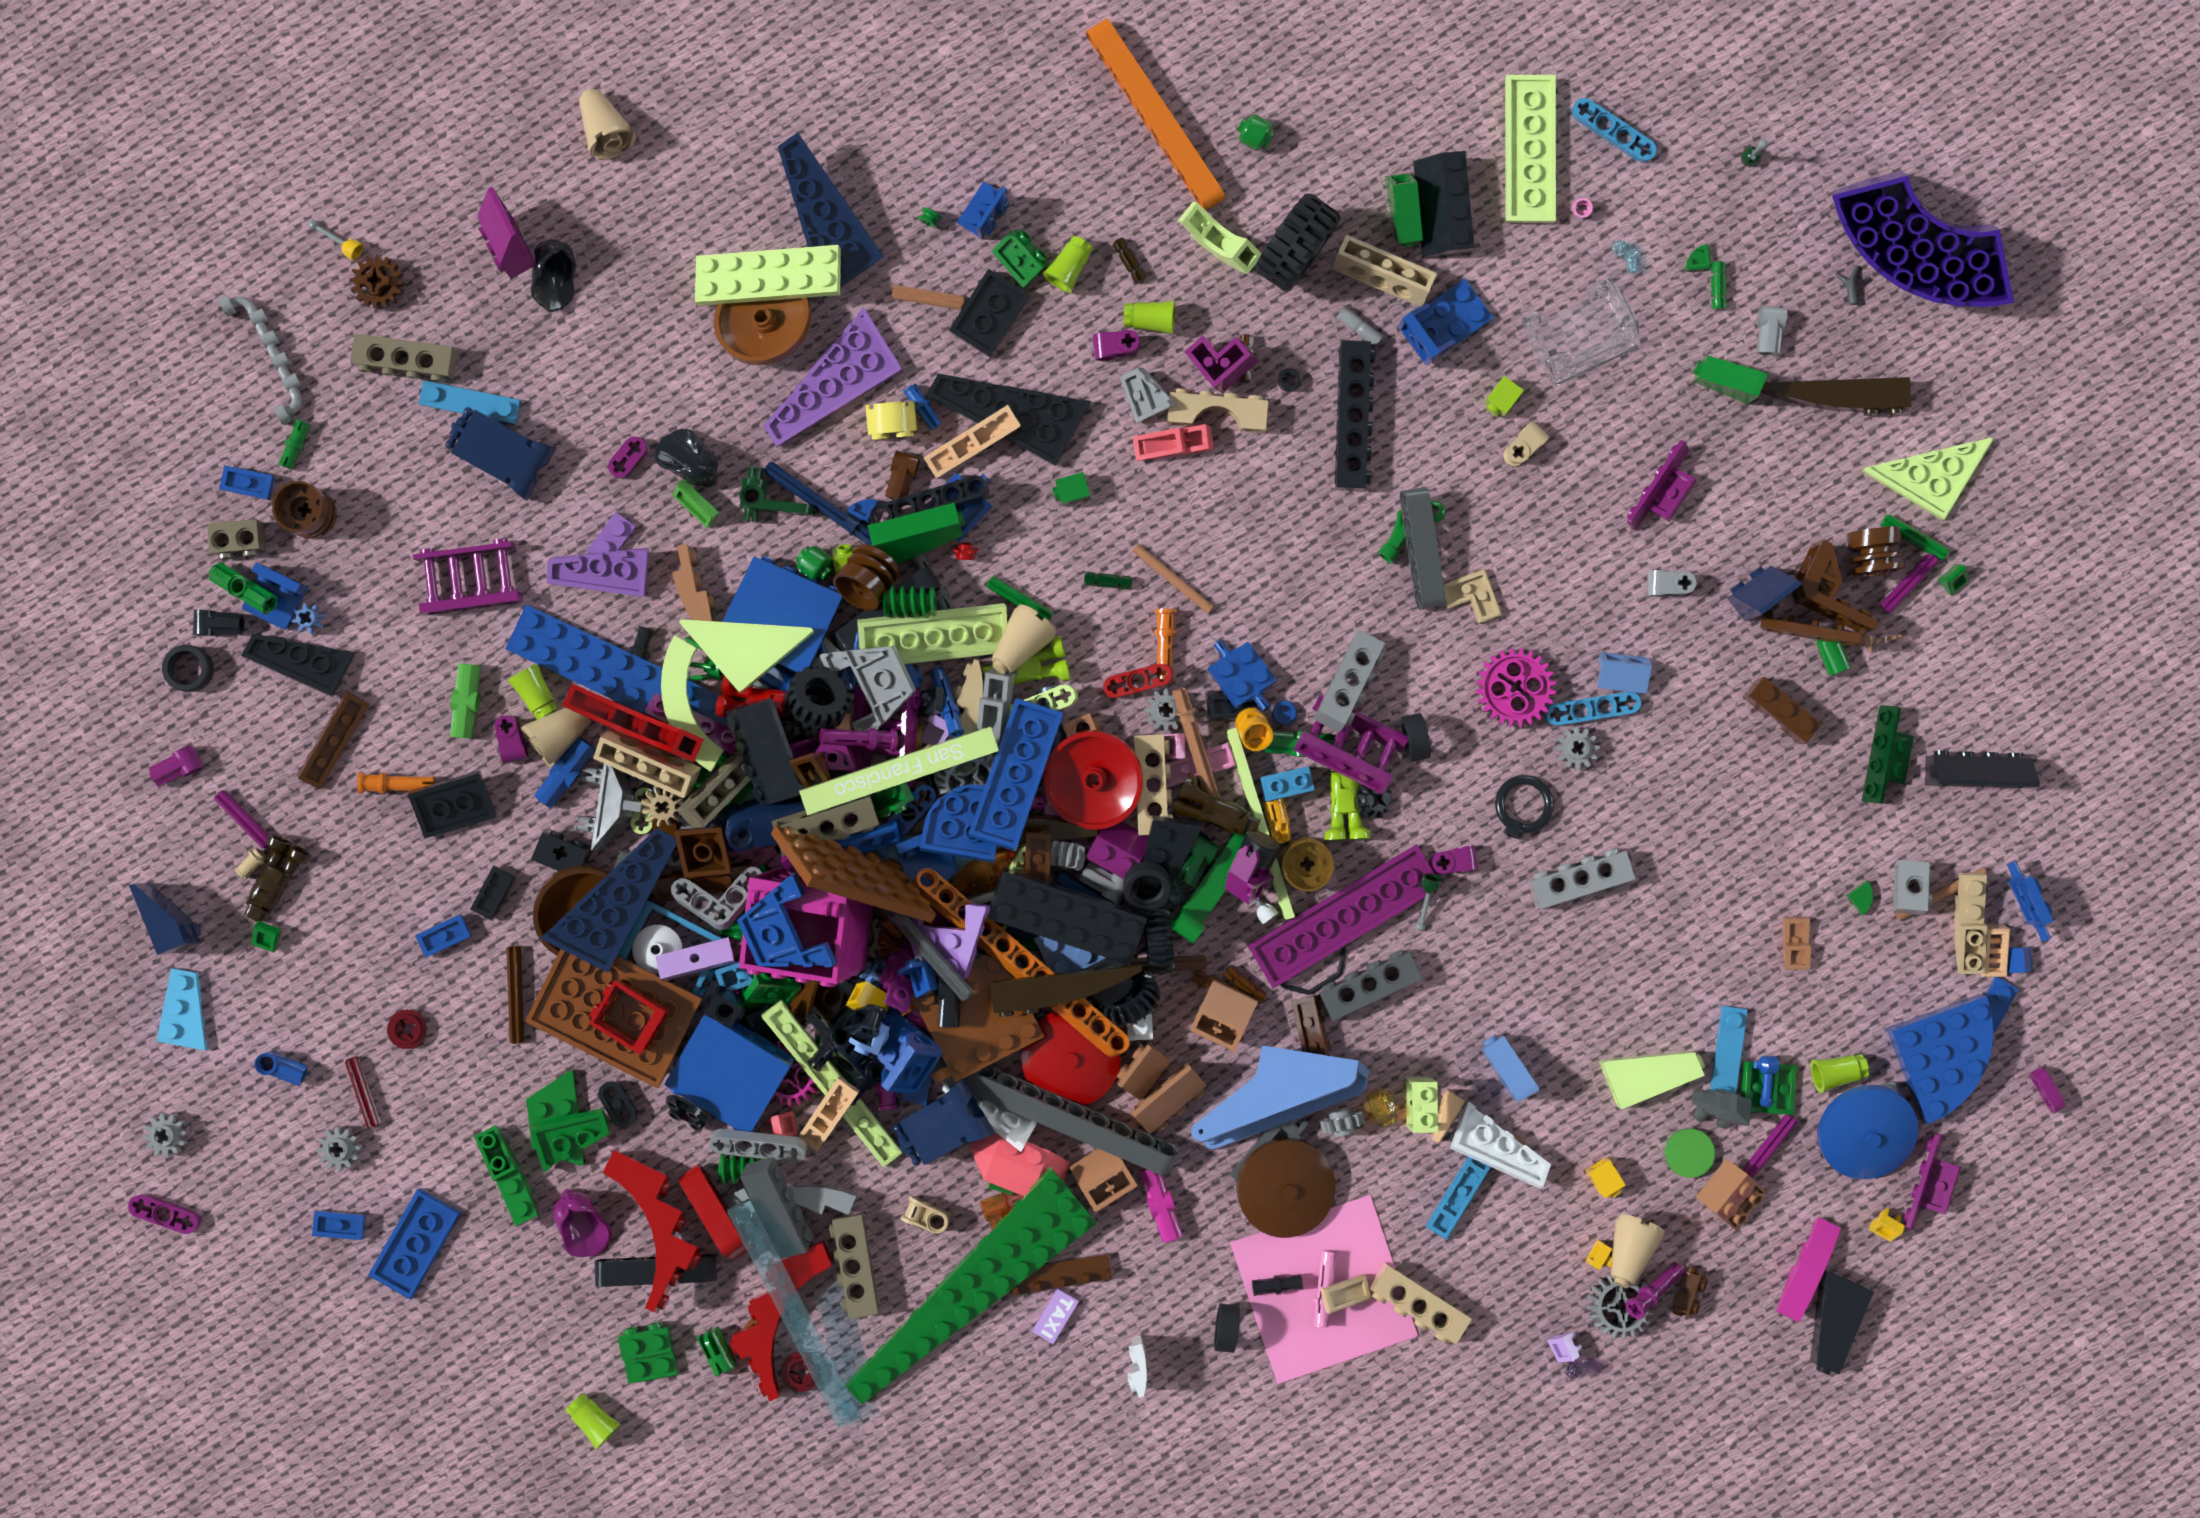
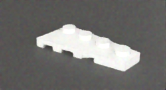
[942,1083,1037,1152]
[1450,1102,1551,1189]

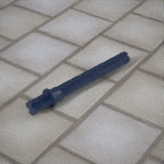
[764,461,872,546]

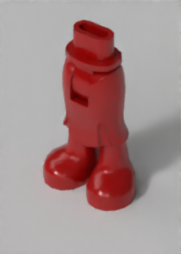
[716,675,788,719]

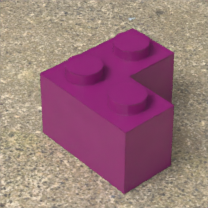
[1185,336,1259,394]

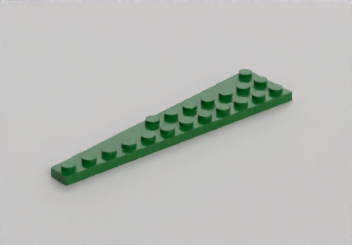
[846,1166,1097,1405]

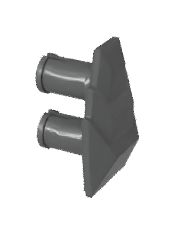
[1692,1089,1752,1129]

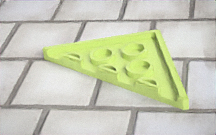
[1862,438,1994,520]
[679,619,814,694]

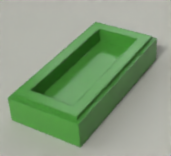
[673,479,719,528]

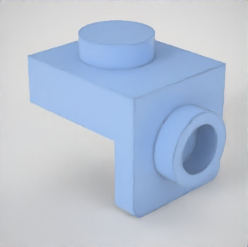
[849,1022,890,1056]

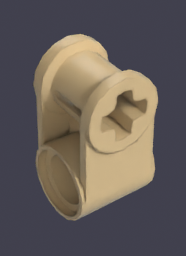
[1503,420,1550,467]
[900,1196,950,1234]

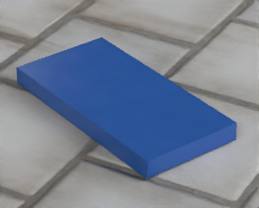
[368,1188,462,1300]

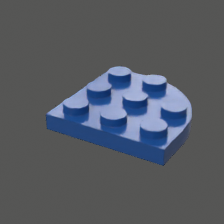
[920,784,997,863]

